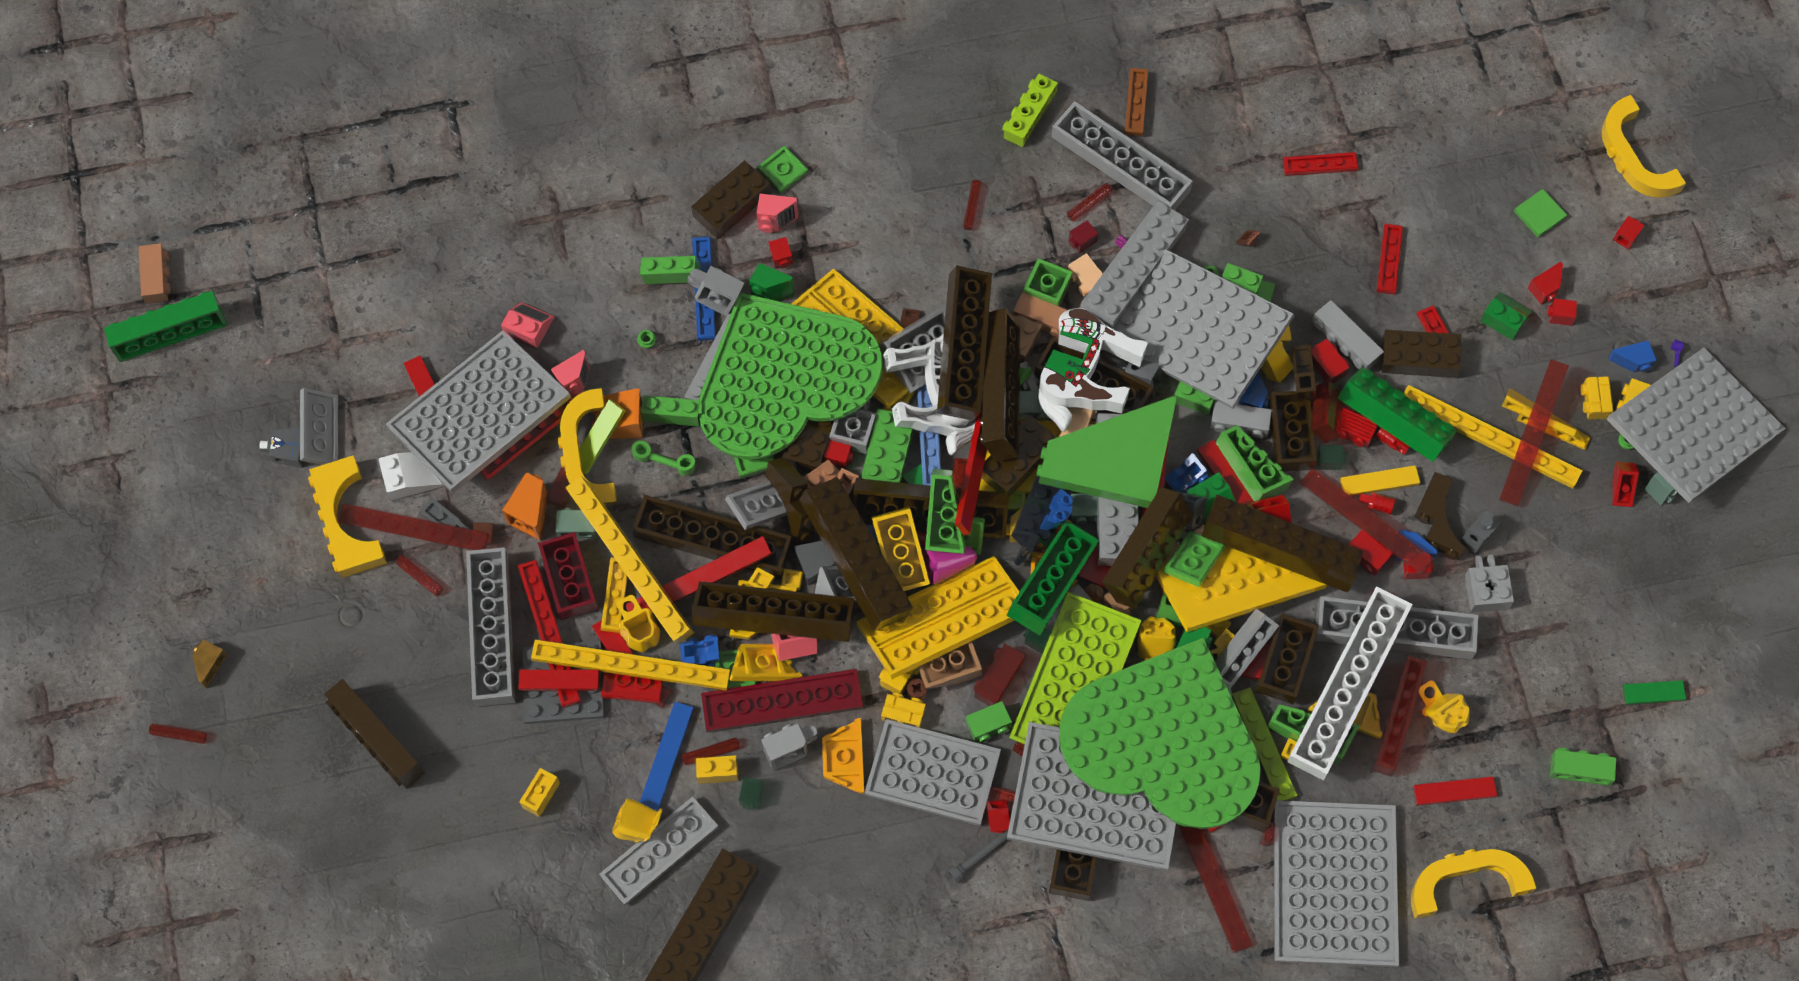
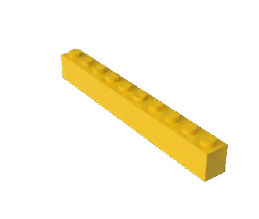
[565,476,695,644]

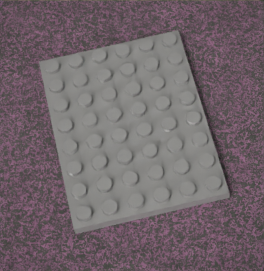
[1113,249,1294,409]
[386,331,571,494]
[1607,348,1786,503]
[1007,722,1176,871]
[1274,800,1399,967]

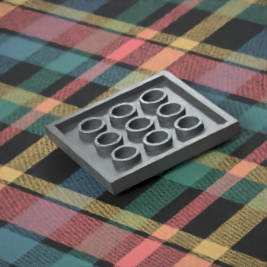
[522,641,604,724]

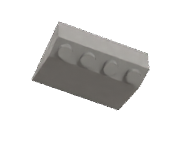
[878,307,946,393]

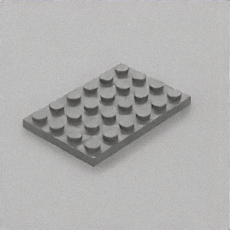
[864,719,1001,826]

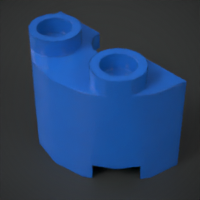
[1165,453,1209,493]
[1040,489,1073,531]
[680,635,720,666]

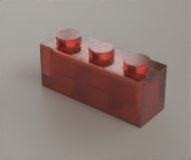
[1311,380,1342,443]
[973,643,1025,706]

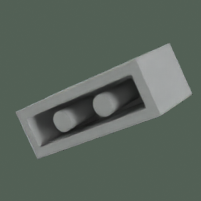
[1210,401,1271,438]

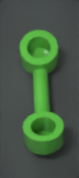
[632,441,696,476]

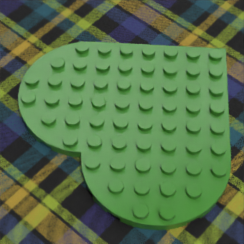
[698,293,883,459]
[1059,638,1260,829]

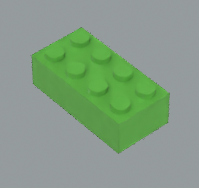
[861,409,914,483]

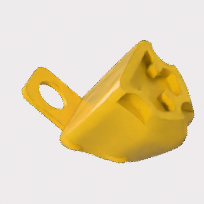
[617,595,660,652]
[1137,617,1176,660]
[1418,680,1470,734]
[612,799,662,843]

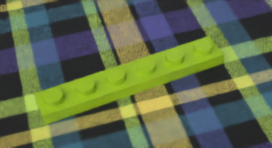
[1232,687,1297,801]

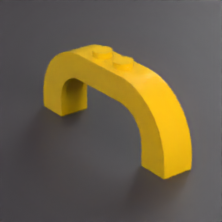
[1601,95,1686,198]
[558,388,618,505]
[1411,849,1536,919]

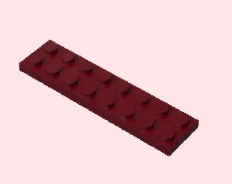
[701,669,863,733]

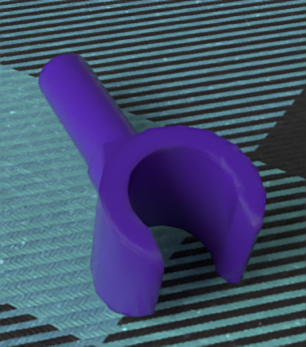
[1670,339,1684,367]

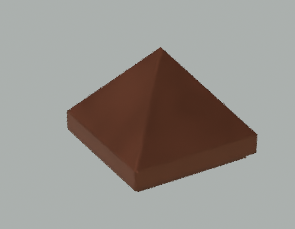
[1236,230,1260,247]

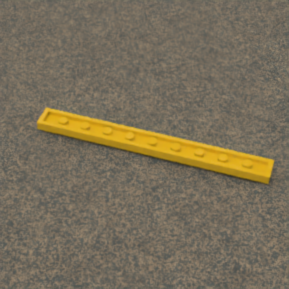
[1404,385,1583,489]
[531,640,730,691]

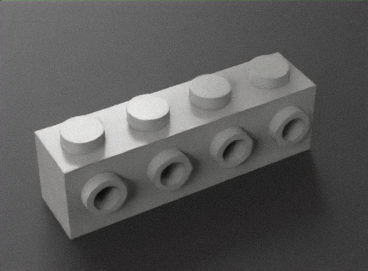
[1312,300,1384,370]
[1215,609,1279,688]

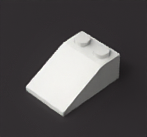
[378,452,444,501]

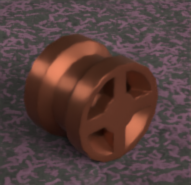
[907,679,927,700]

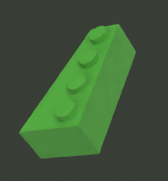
[1216,425,1294,501]
[925,469,965,554]
[1268,704,1360,765]

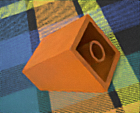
[592,389,643,439]
[502,472,548,541]

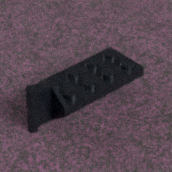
[1011,476,1072,566]

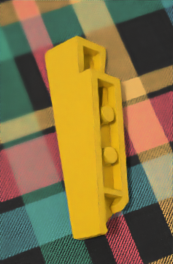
[1502,389,1590,450]

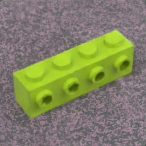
[1002,74,1058,147]

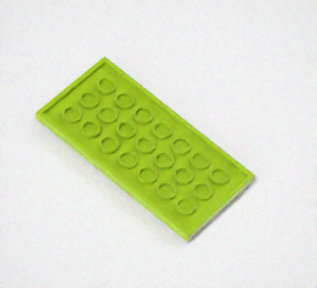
[1009,592,1142,745]

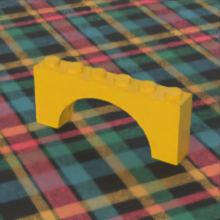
[308,455,387,578]

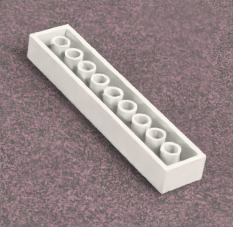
[1287,586,1413,780]

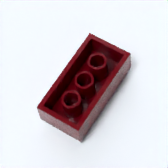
[538,532,598,620]

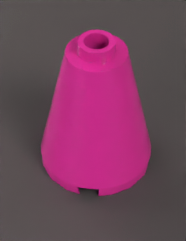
[921,546,977,585]

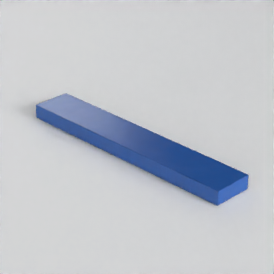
[692,237,716,341]
[640,702,694,812]

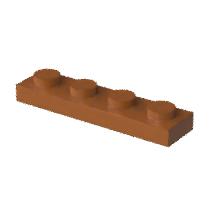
[1124,68,1148,136]

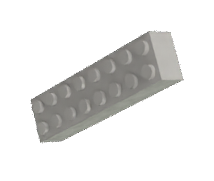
[1052,101,1193,210]
[1080,201,1189,329]
[1095,413,1138,566]
[466,547,515,707]
[1315,596,1478,659]

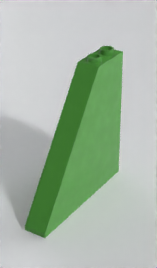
[1036,396,1177,508]

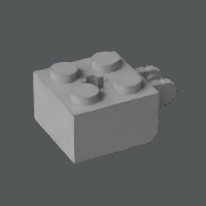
[687,266,744,316]
[829,400,877,454]
[1465,555,1514,613]
[761,723,818,771]

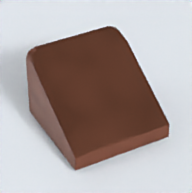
[900,308,921,328]
[472,522,493,543]

